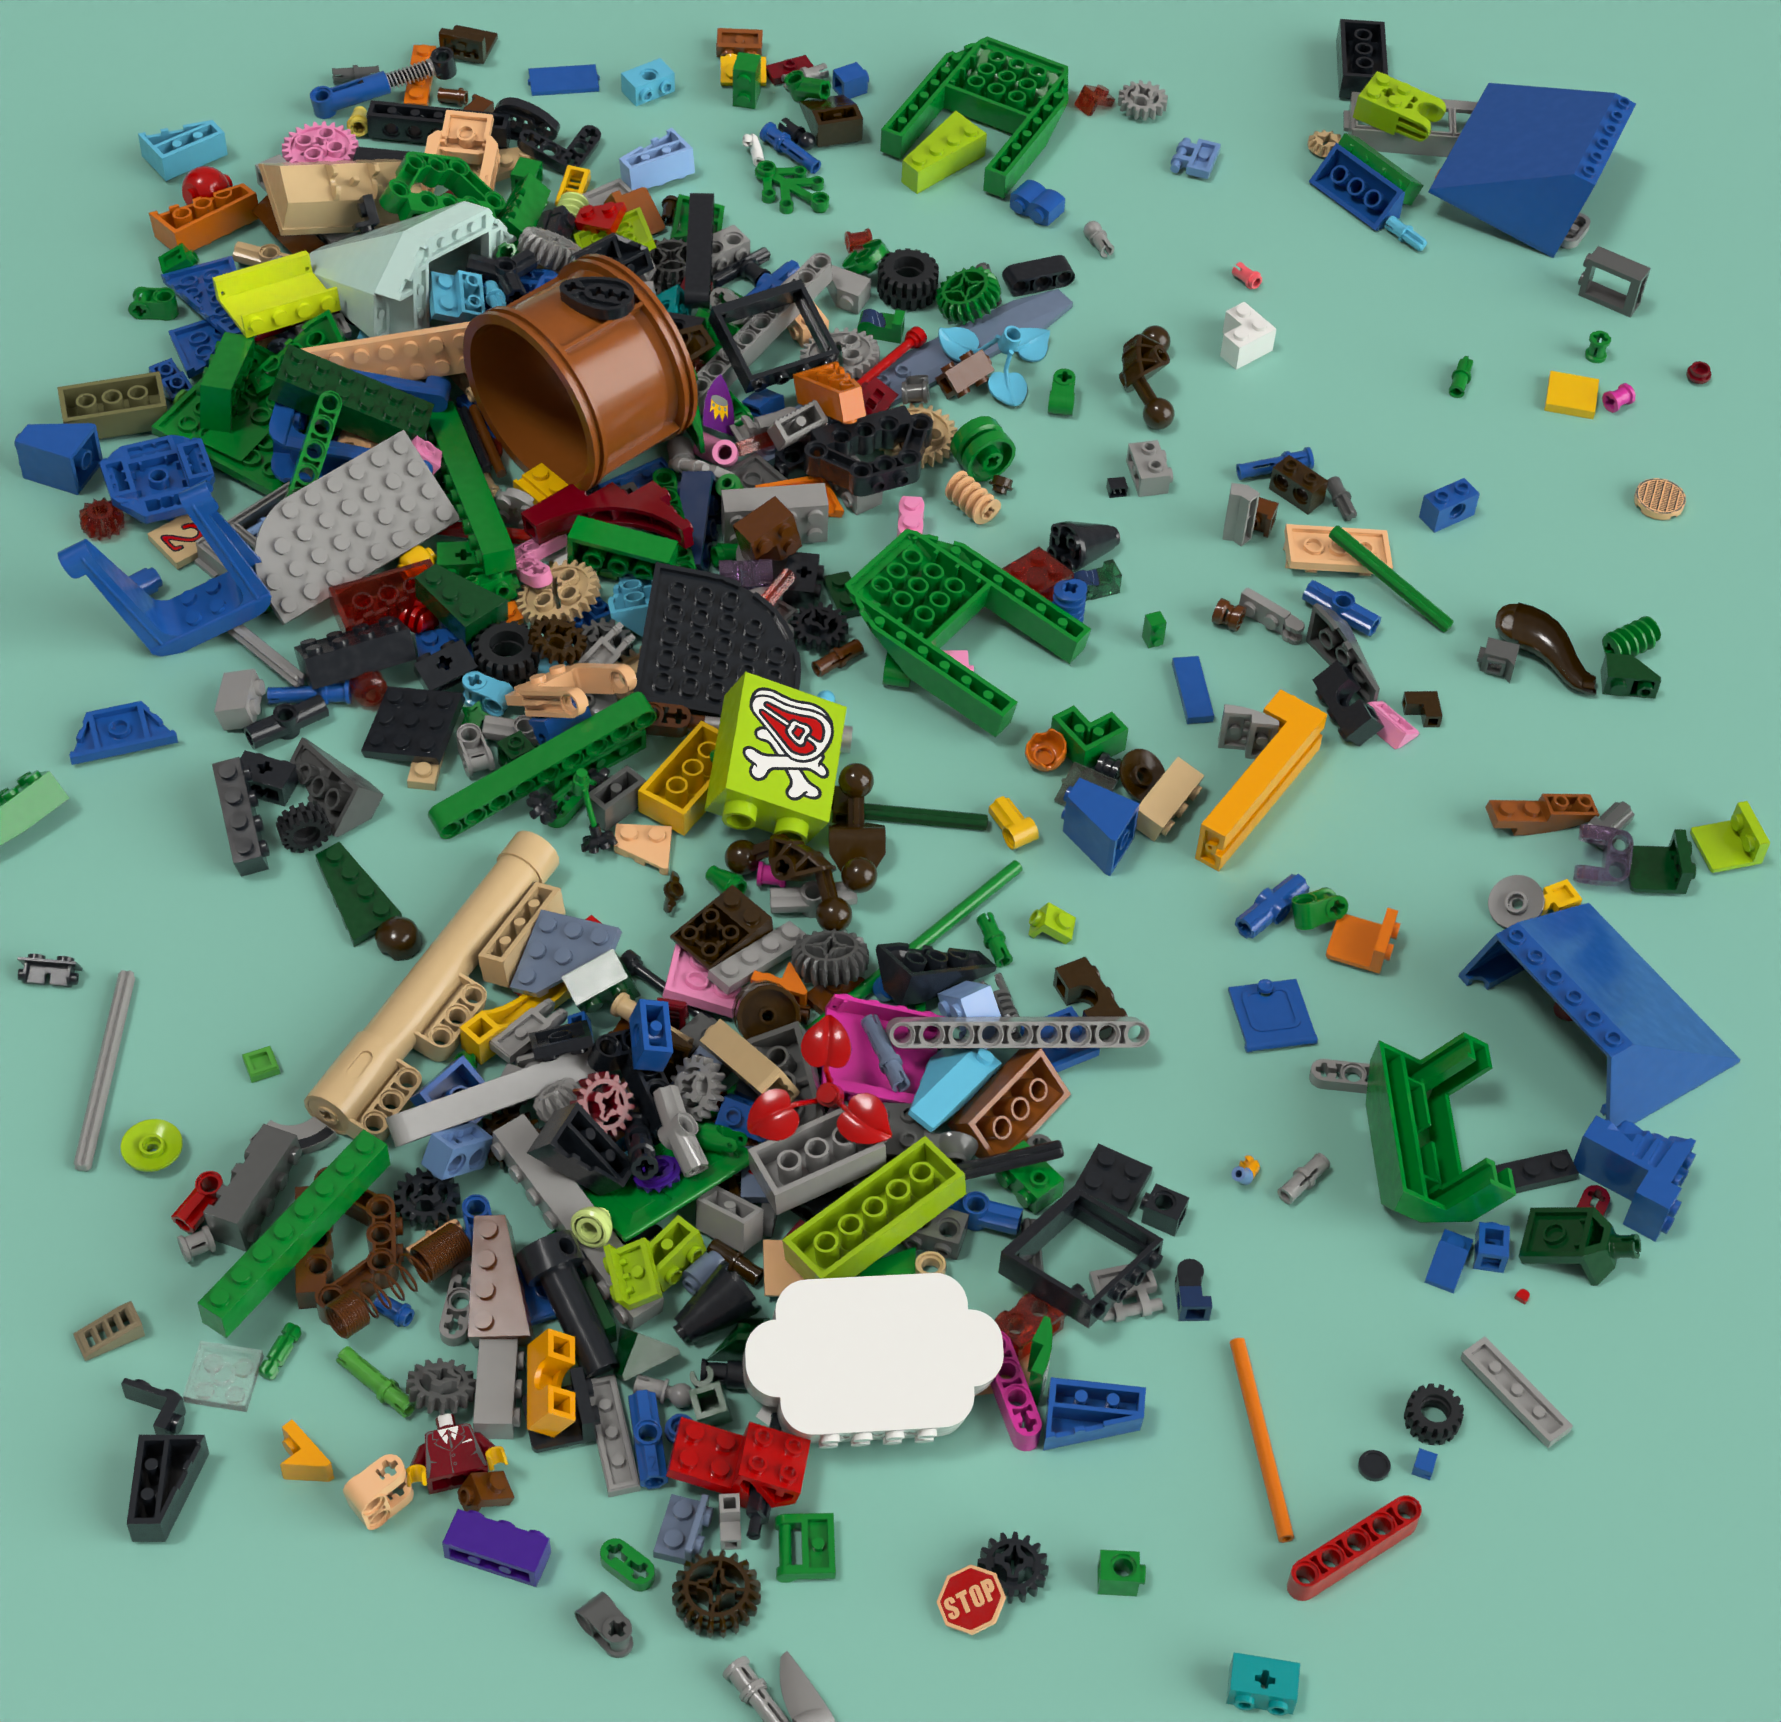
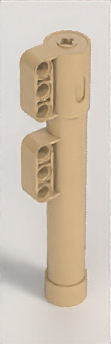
[304,830,560,1142]

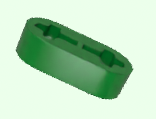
[547,783,584,828]
[600,1538,655,1592]

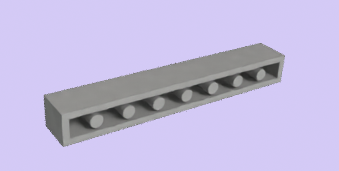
[491,1113,664,1331]

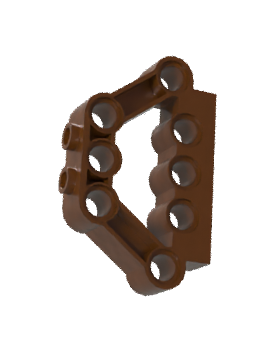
[295,1167,404,1325]

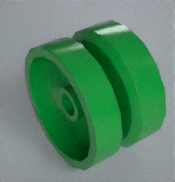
[950,416,1016,482]

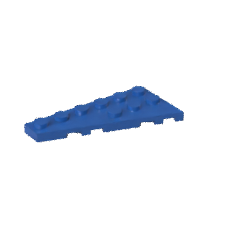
[161,256,257,337]
[168,320,256,379]

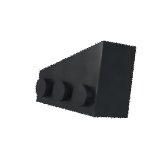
[127,1435,209,1542]

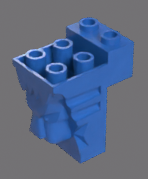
[1573,1115,1696,1242]

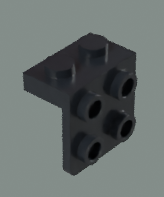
[522,1367,601,1453]

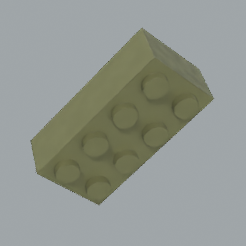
[57,371,168,439]

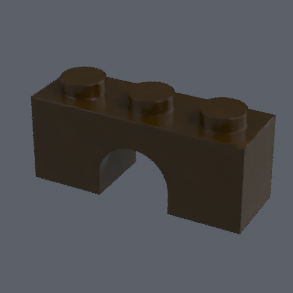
[1053,956,1128,1039]

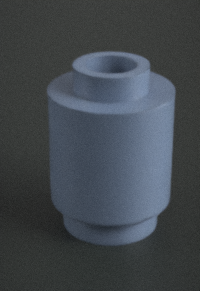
[682,1250,728,1295]

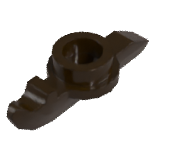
[663,870,684,913]

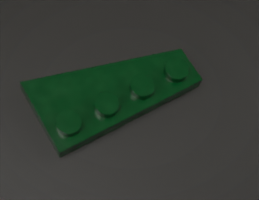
[315,842,402,947]

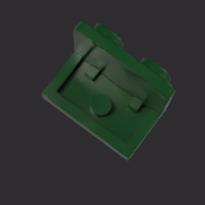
[1624,829,1696,894]

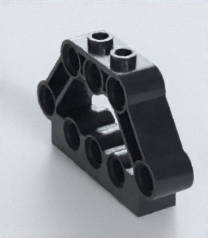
[803,405,933,497]

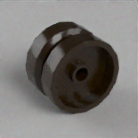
[732,980,801,1040]

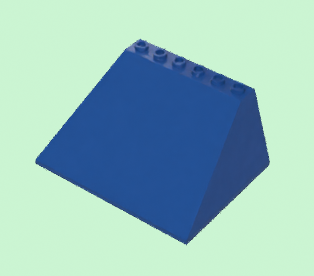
[1428,83,1636,258]
[1458,903,1741,1127]

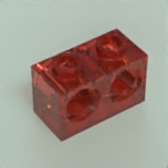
[994,1293,1065,1361]

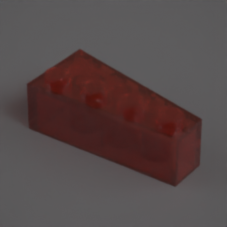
[328,559,433,633]

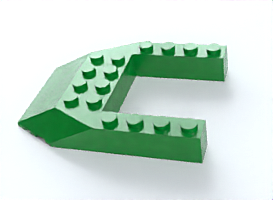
[880,36,1069,198]
[844,529,1091,738]

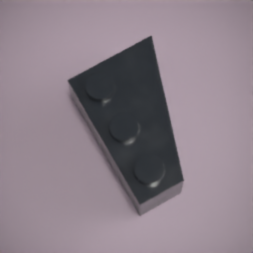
[527,1102,632,1196]

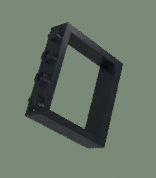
[708,279,839,394]
[998,1186,1164,1328]

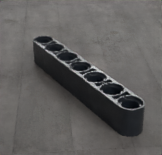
[684,193,714,309]

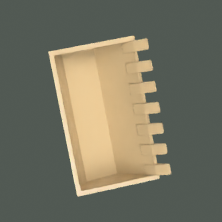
[258,159,422,236]

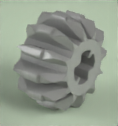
[533,1077,581,1124]

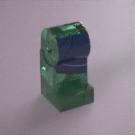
[1069,559,1122,601]

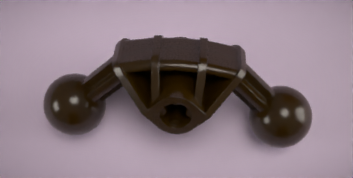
[1119,325,1175,430]
[829,763,886,893]
[725,834,852,931]

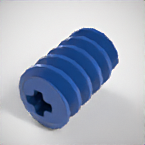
[1052,579,1087,623]

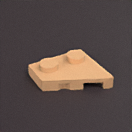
[614,823,672,875]

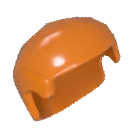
[1025,728,1067,772]

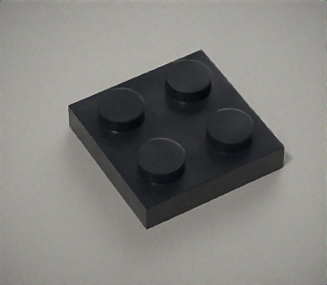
[529,1020,594,1062]
[1074,1143,1153,1218]

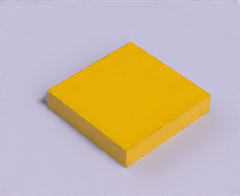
[1544,371,1599,419]

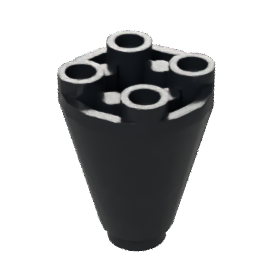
[1047,521,1120,573]

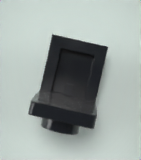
[121,1378,186,1435]

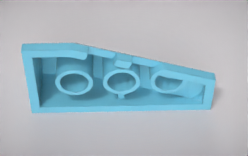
[608,574,652,636]
[908,1048,1002,1133]

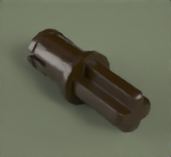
[707,1238,764,1287]

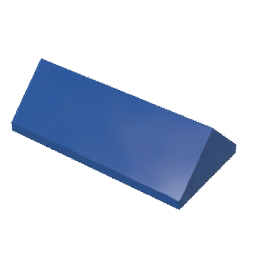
[1309,143,1405,231]

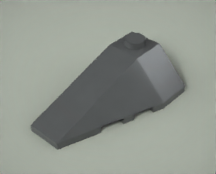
[747,1021,825,1127]

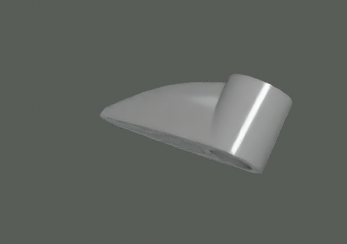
[780,1651,835,1722]

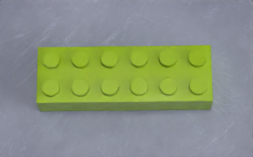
[782,1136,966,1280]

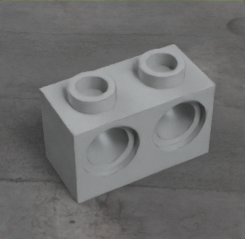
[711,225,750,275]

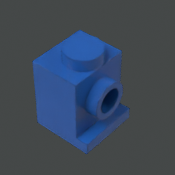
[1473,1222,1510,1273]

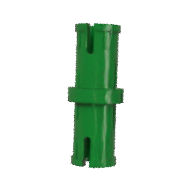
[976,912,1013,968]

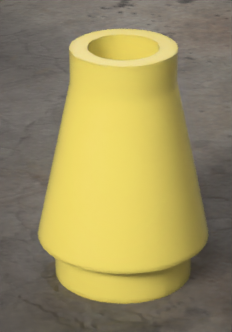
[347,106,368,137]

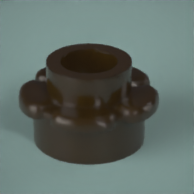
[989,475,1013,495]

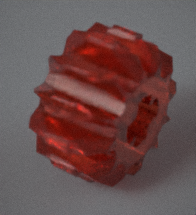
[79,497,125,541]

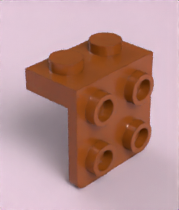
[604,187,665,235]

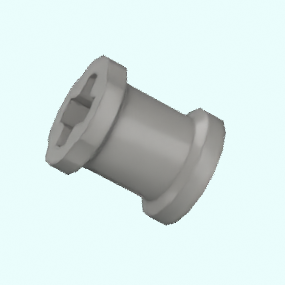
[177,1225,217,1262]

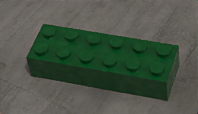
[268,344,434,444]

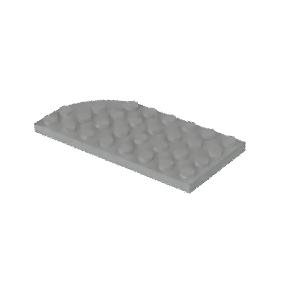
[254,430,460,625]

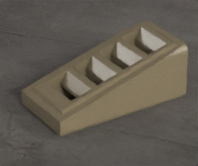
[73,1301,145,1361]

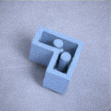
[937,981,1001,1050]

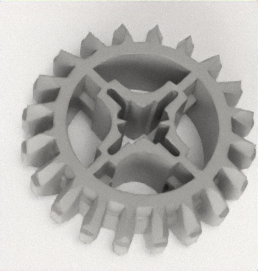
[517,226,582,272]

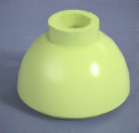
[570,1206,613,1248]

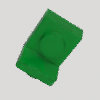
[158,243,200,274]

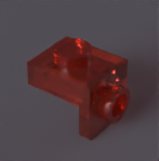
[1075,84,1115,116]

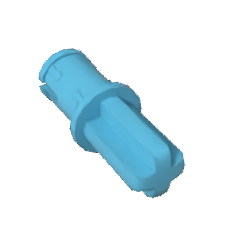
[1384,216,1427,251]
[483,280,506,307]

